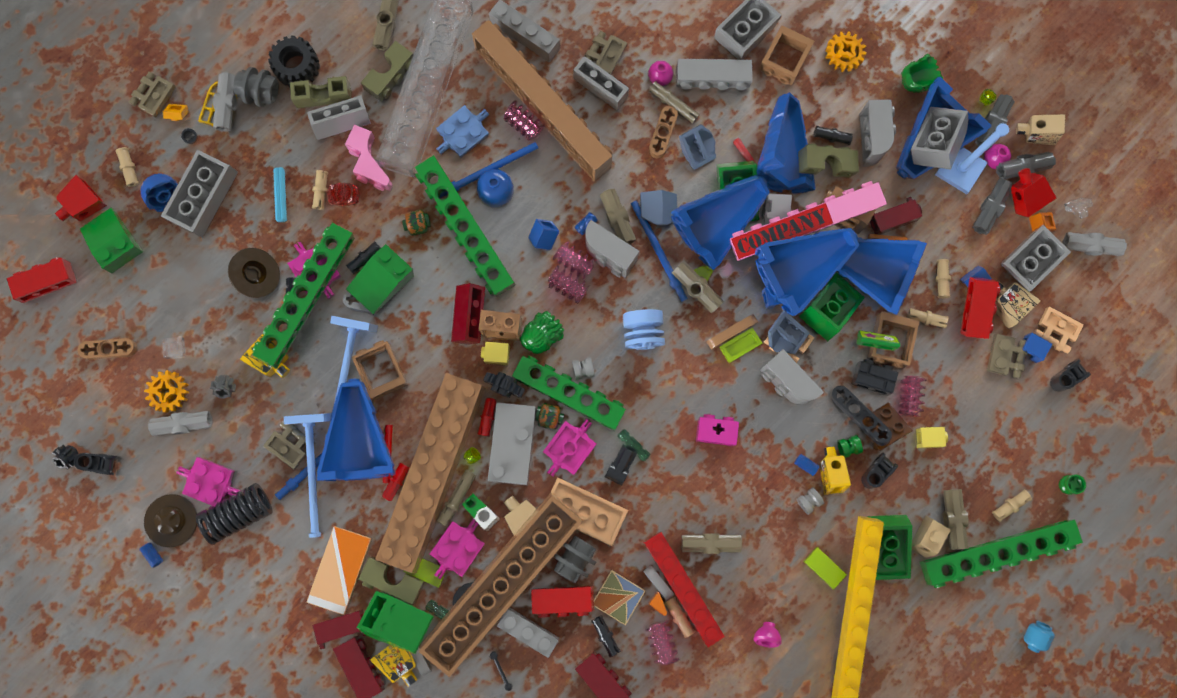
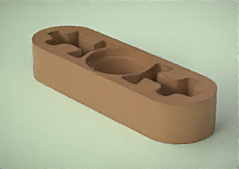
[649,106,678,158]
[707,314,758,350]
[77,338,137,360]

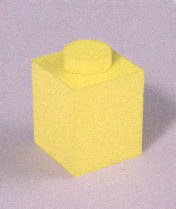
[481,342,510,365]
[916,427,948,448]

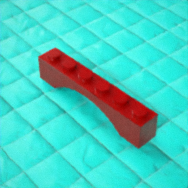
[643,532,725,647]

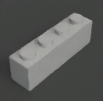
[489,0,560,63]
[676,59,752,90]

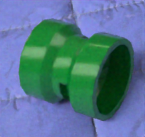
[837,435,863,458]
[1058,474,1086,495]

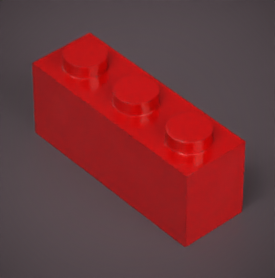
[6,257,77,303]
[960,277,1000,339]
[531,586,594,618]

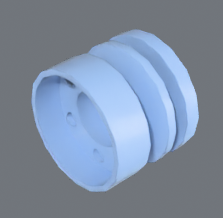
[623,309,665,350]

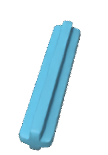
[273,167,287,222]

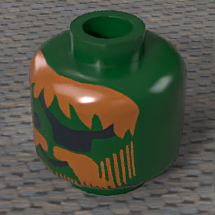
[402,209,431,236]
[535,403,564,430]

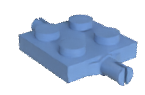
[436,105,489,158]

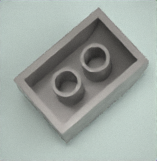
[714,0,781,60]
[859,100,896,167]
[911,107,968,169]
[585,220,639,278]
[1001,225,1071,292]
[760,349,824,404]

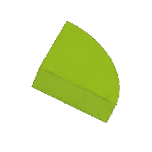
[694,266,714,281]

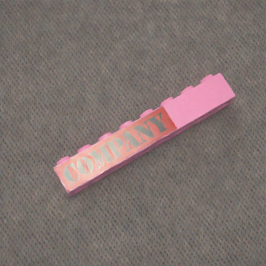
[730,181,887,261]

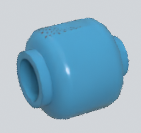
[1024,621,1055,653]

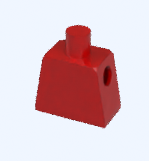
[1011,168,1057,217]
[55,175,107,222]

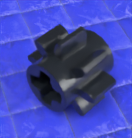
[52,444,78,469]

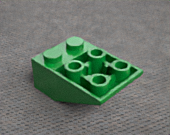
[357,591,434,654]

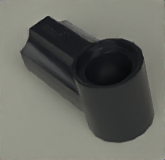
[605,444,638,486]

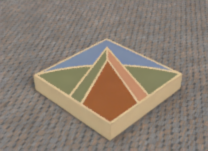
[594,570,645,626]

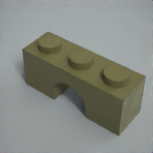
[361,41,415,102]
[290,76,352,108]
[798,144,859,178]
[359,557,425,605]

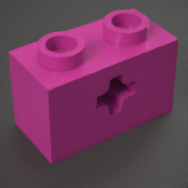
[696,414,739,446]

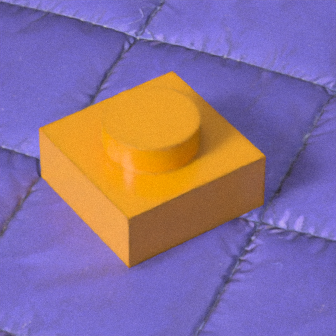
[162,104,188,121]

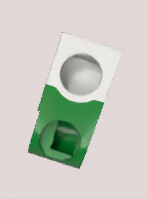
[462,493,500,531]

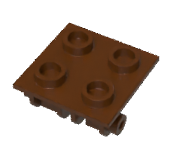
[863,402,913,451]

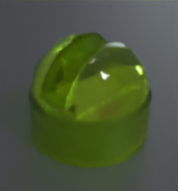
[979,89,997,106]
[464,447,481,464]

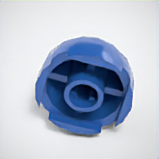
[477,169,514,208]
[141,173,178,212]

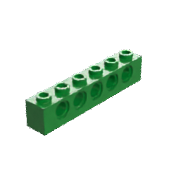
[512,355,626,431]

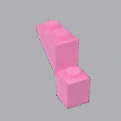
[345,125,392,191]

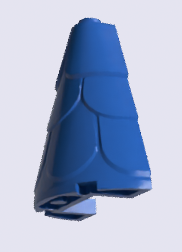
[896,77,992,179]
[757,92,815,194]
[671,175,770,270]
[755,228,859,316]
[837,237,927,315]
[317,379,395,481]

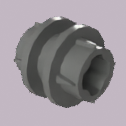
[234,67,279,107]
[554,536,596,583]

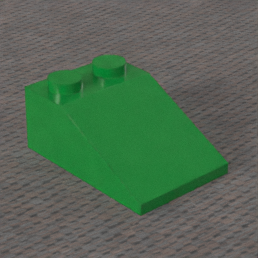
[716,161,760,221]
[80,207,143,274]
[346,244,414,315]
[799,273,865,342]
[867,515,912,580]

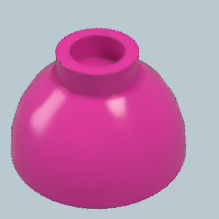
[648,60,673,86]
[984,144,1011,169]
[753,622,782,648]

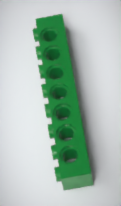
[415,155,516,297]
[252,223,355,369]
[919,520,1083,588]

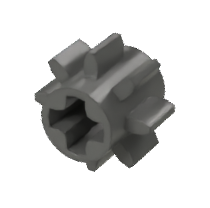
[210,375,236,399]

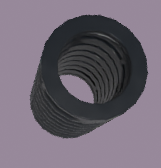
[196,483,273,545]

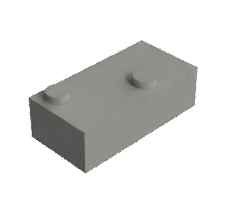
[161,150,238,238]
[488,403,537,486]

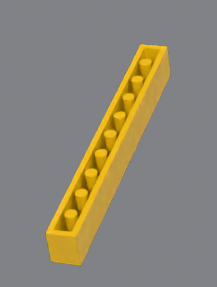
[831,516,884,698]

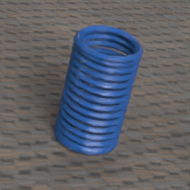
[575,212,598,235]
[794,454,820,476]
[139,542,163,568]

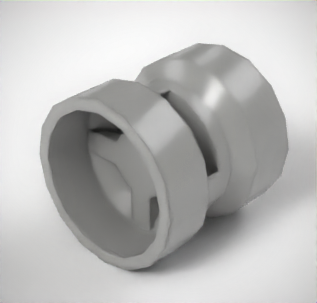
[572,358,595,380]
[797,488,824,515]

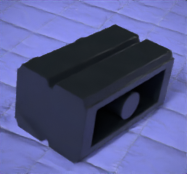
[851,359,898,396]

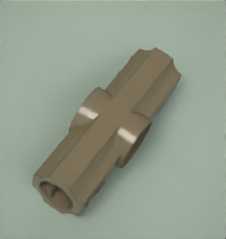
[372,0,399,51]
[600,188,636,244]
[672,261,724,313]
[943,489,969,550]
[681,534,742,554]

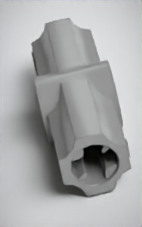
[213,72,237,132]
[1063,232,1127,256]
[148,411,213,436]

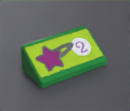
[856,330,900,351]

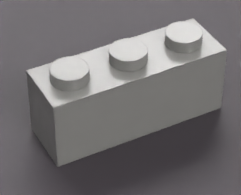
[573,56,629,110]
[307,96,371,140]
[497,607,559,658]

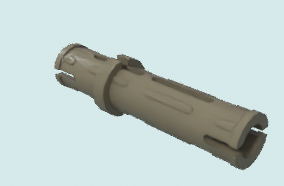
[649,81,700,124]
[437,470,477,527]

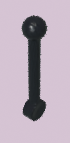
[490,651,512,691]

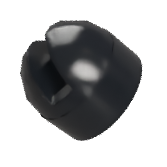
[181,128,198,144]

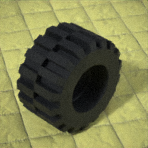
[268,36,320,87]

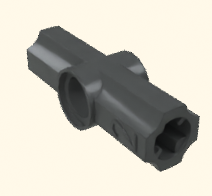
[975,94,1015,149]
[996,152,1056,180]
[972,179,1012,235]

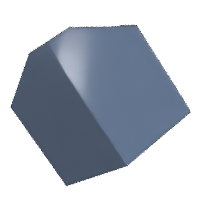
[679,124,716,170]
[640,190,677,225]
[768,310,810,354]

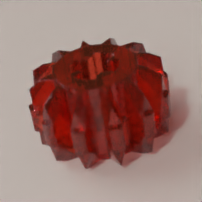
[327,183,360,206]

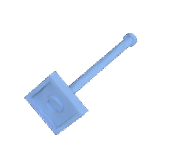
[935,123,1009,194]
[325,316,378,438]
[284,413,331,538]

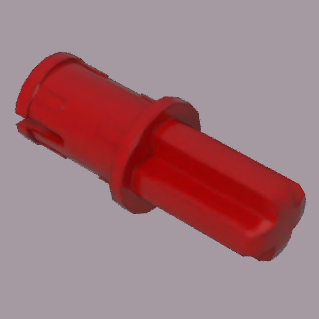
[477,398,497,437]
[382,463,410,501]

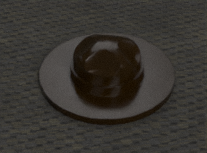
[228,248,280,298]
[144,494,197,547]

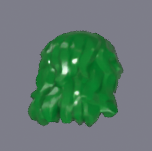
[901,54,943,93]
[520,311,564,354]

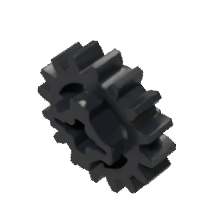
[483,372,525,398]

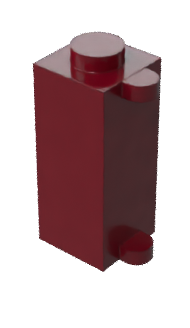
[870,197,922,235]
[312,609,367,650]

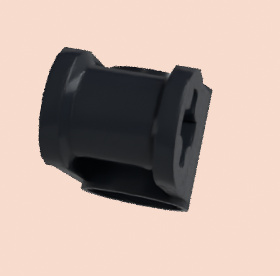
[1050,358,1091,392]
[861,452,898,489]
[74,453,118,475]

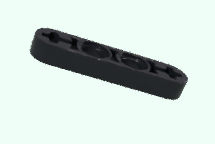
[831,386,892,446]

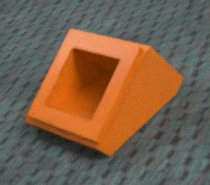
[1029,212,1056,232]
[648,591,667,616]

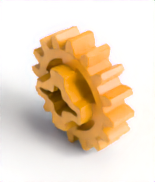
[825,31,866,72]
[144,370,190,413]

